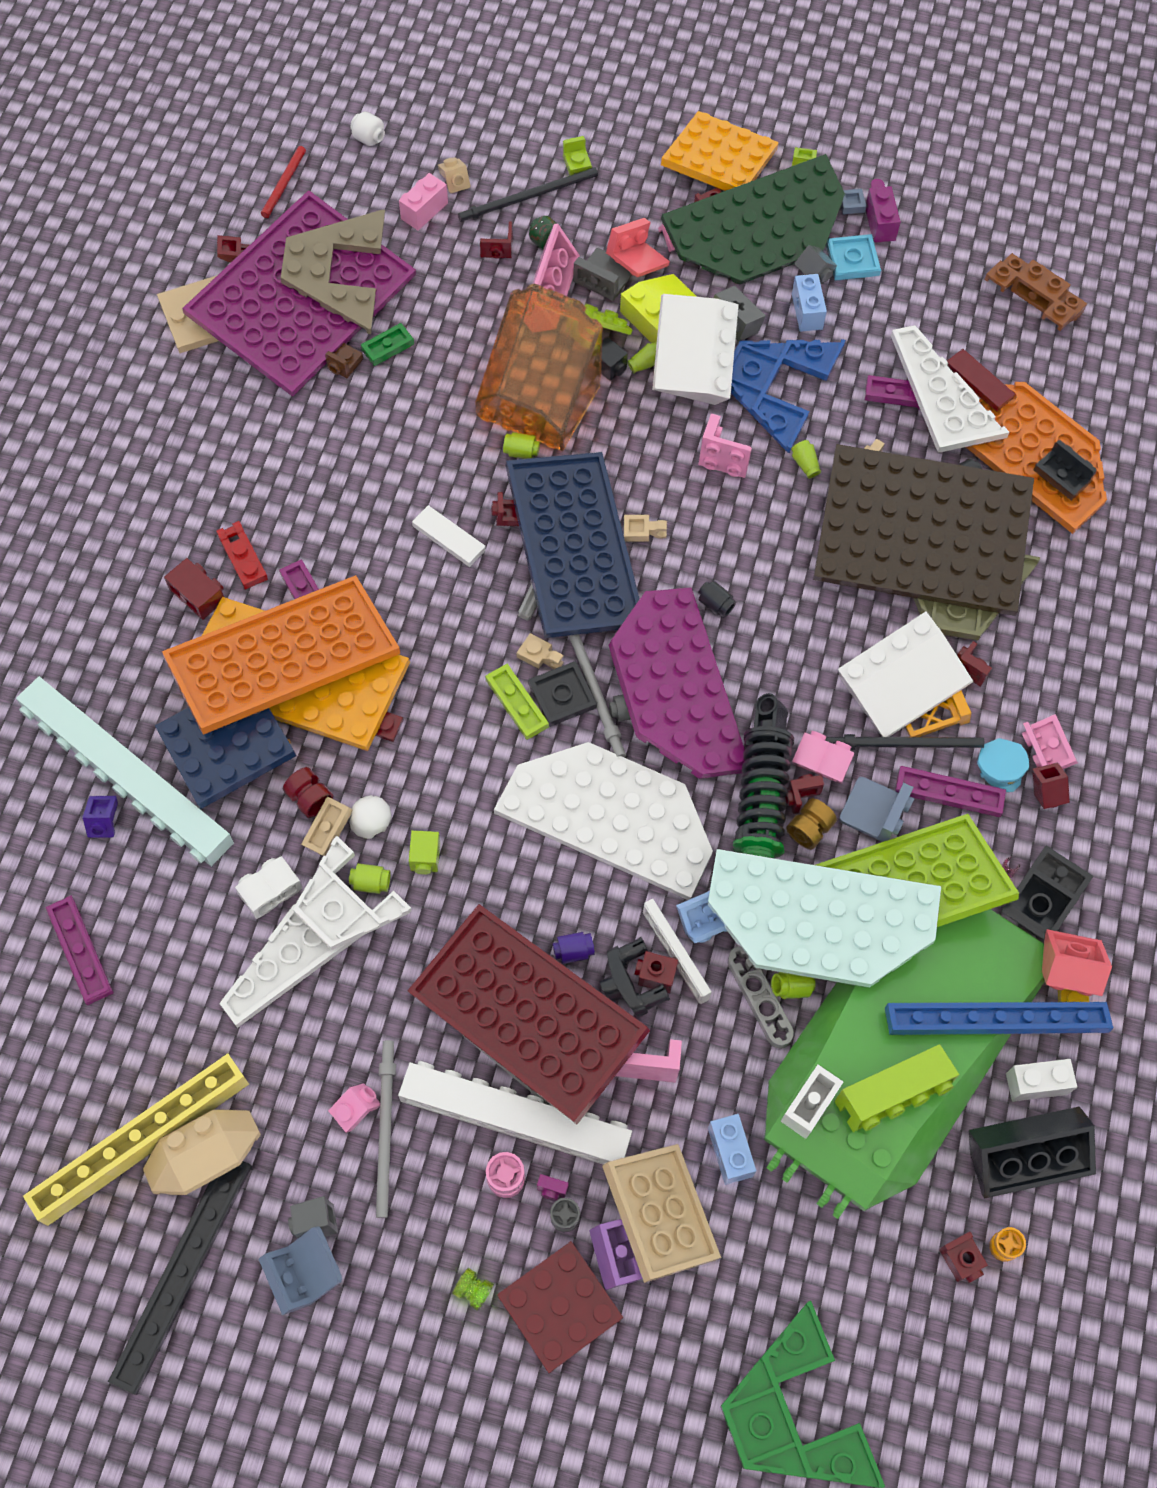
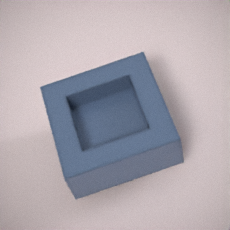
[841,189,866,215]

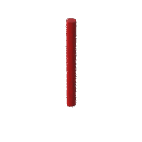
[261,146,306,218]

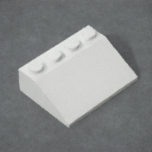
[652,294,739,405]
[838,612,973,737]

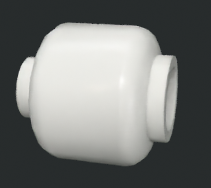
[350,111,385,146]

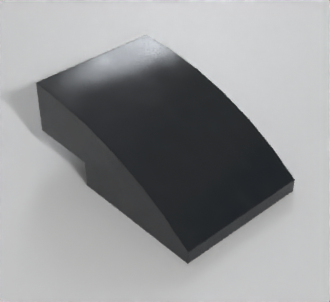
[1001,845,1093,940]

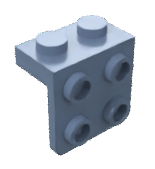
[839,777,914,842]
[259,1226,342,1315]

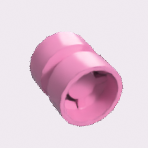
[486,1152,525,1198]

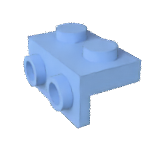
[676,891,727,943]

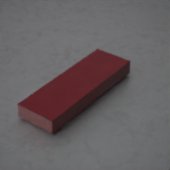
[947,349,1015,412]

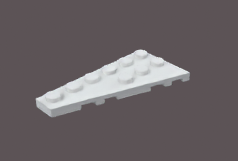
[891,325,1010,453]
[220,874,362,1028]

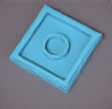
[826,234,881,280]

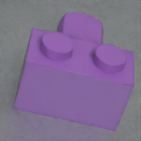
[589,1219,643,1290]

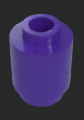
[553,932,595,964]

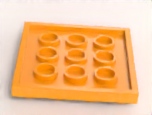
[661,111,779,191]

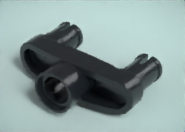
[600,937,671,1018]

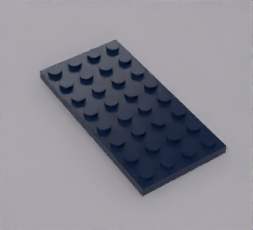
[505,452,640,638]

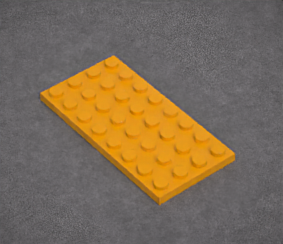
[202,597,410,751]

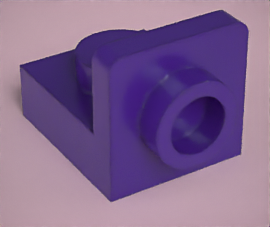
[82,796,118,838]

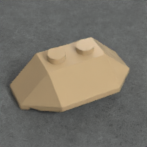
[143,1110,261,1195]

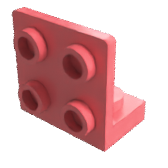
[606,218,670,277]

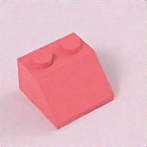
[1042,929,1112,996]

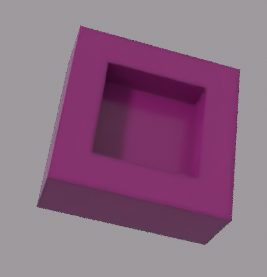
[537,1174,569,1201]

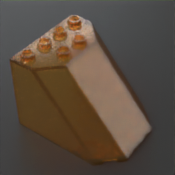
[475,283,603,451]

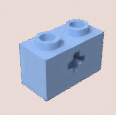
[792,274,827,332]
[708,1114,756,1185]

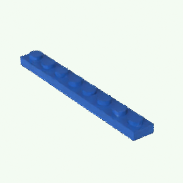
[885,1002,1114,1035]

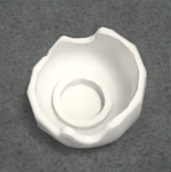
[349,795,392,839]

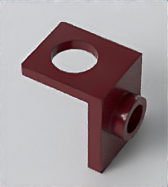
[480,221,513,259]

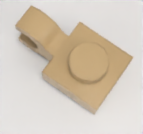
[624,515,667,542]
[517,633,564,669]

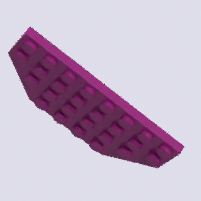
[608,587,745,779]

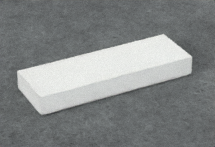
[412,505,486,567]

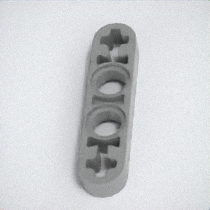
[728,946,794,1049]

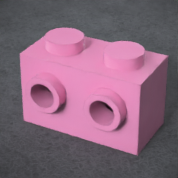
[399,173,448,231]

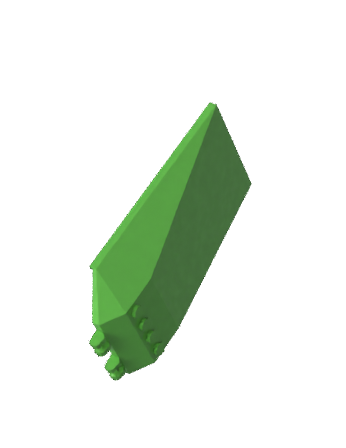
[764,909,1045,1219]

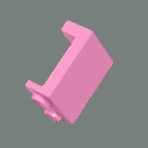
[616,1039,682,1083]

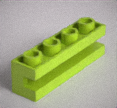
[834,1044,960,1132]

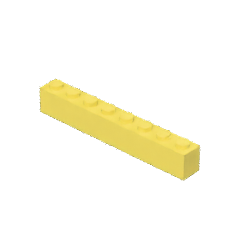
[23,1054,249,1226]

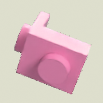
[328,1084,380,1133]

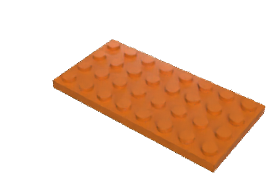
[162,575,400,735]

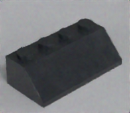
[969,1106,1096,1199]

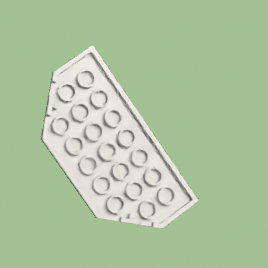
[494,742,713,900]

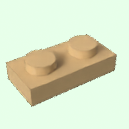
[301,796,352,856]

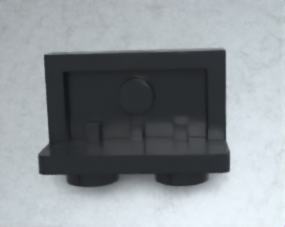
[1033,440,1097,501]

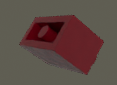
[164,558,224,620]

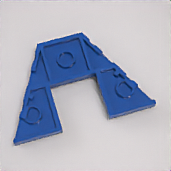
[731,339,846,453]

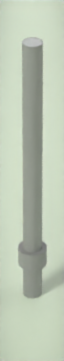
[569,635,626,757]
[376,1040,396,1218]

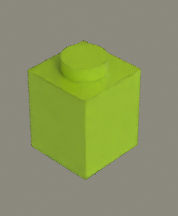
[409,830,440,875]

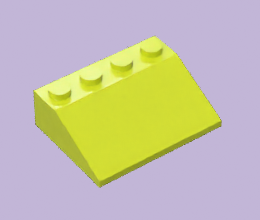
[620,274,697,343]

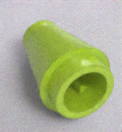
[627,342,657,374]
[791,440,821,479]

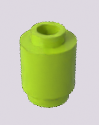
[503,432,540,459]
[349,863,391,894]
[771,972,815,999]

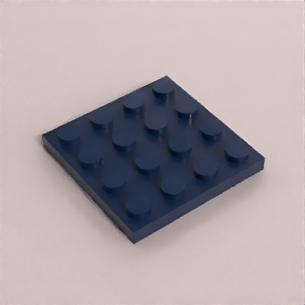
[155,707,297,809]

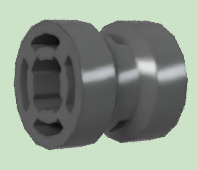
[550,1198,580,1233]

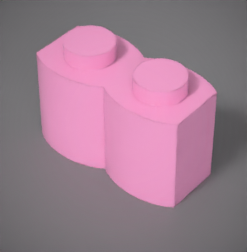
[792,731,854,784]

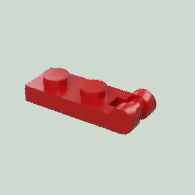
[216,521,268,590]

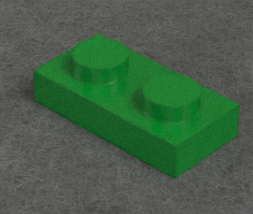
[361,323,414,366]

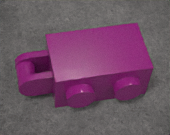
[866,179,901,243]

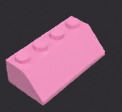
[521,224,580,332]

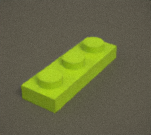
[485,663,549,740]

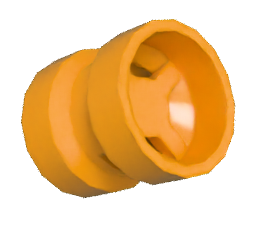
[989,1227,1026,1262]

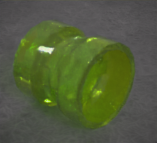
[452,1267,494,1311]

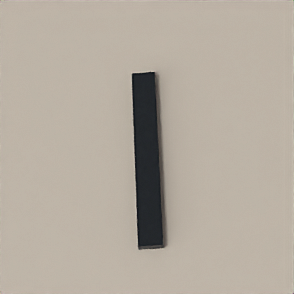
[108,1161,252,1395]

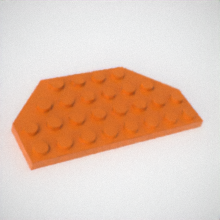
[966,382,1107,534]

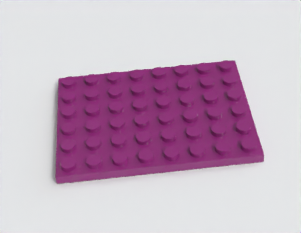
[182,190,416,397]

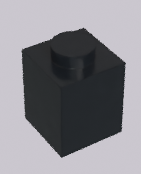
[590,336,628,381]

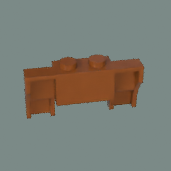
[984,253,1088,331]

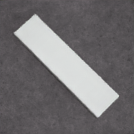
[643,899,712,1004]

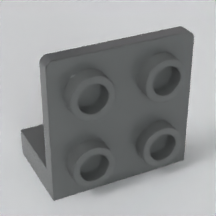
[573,248,632,301]

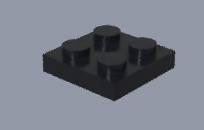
[528,661,597,727]

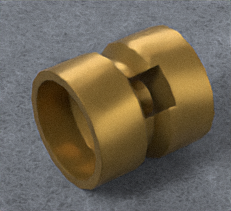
[786,798,837,850]

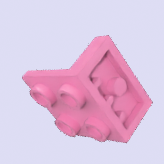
[698,414,752,478]

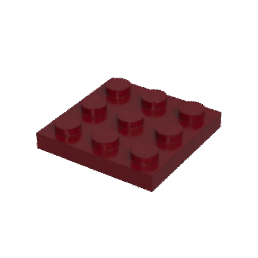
[497,1241,623,1374]

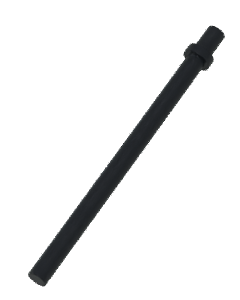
[458,167,598,222]

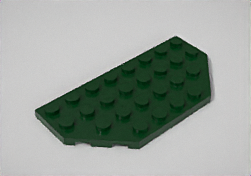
[661,154,845,285]

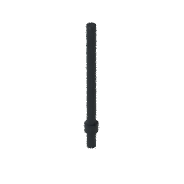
[825,734,984,750]

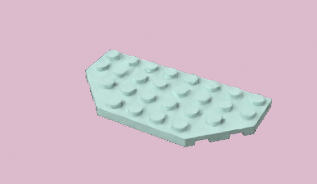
[708,849,941,988]

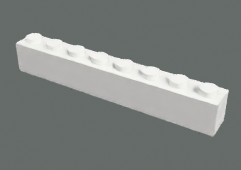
[398,1061,632,1165]

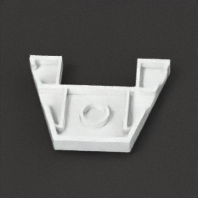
[293,836,412,950]

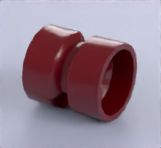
[282,767,334,818]

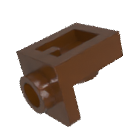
[325,343,364,378]

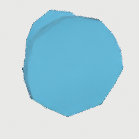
[977,738,1029,792]

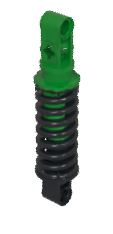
[733,693,795,859]

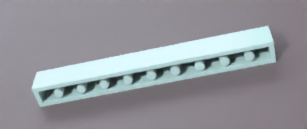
[16,676,234,867]

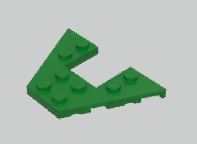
[720,1301,885,1488]

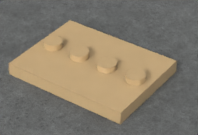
[157,276,219,354]
[602,1144,721,1283]

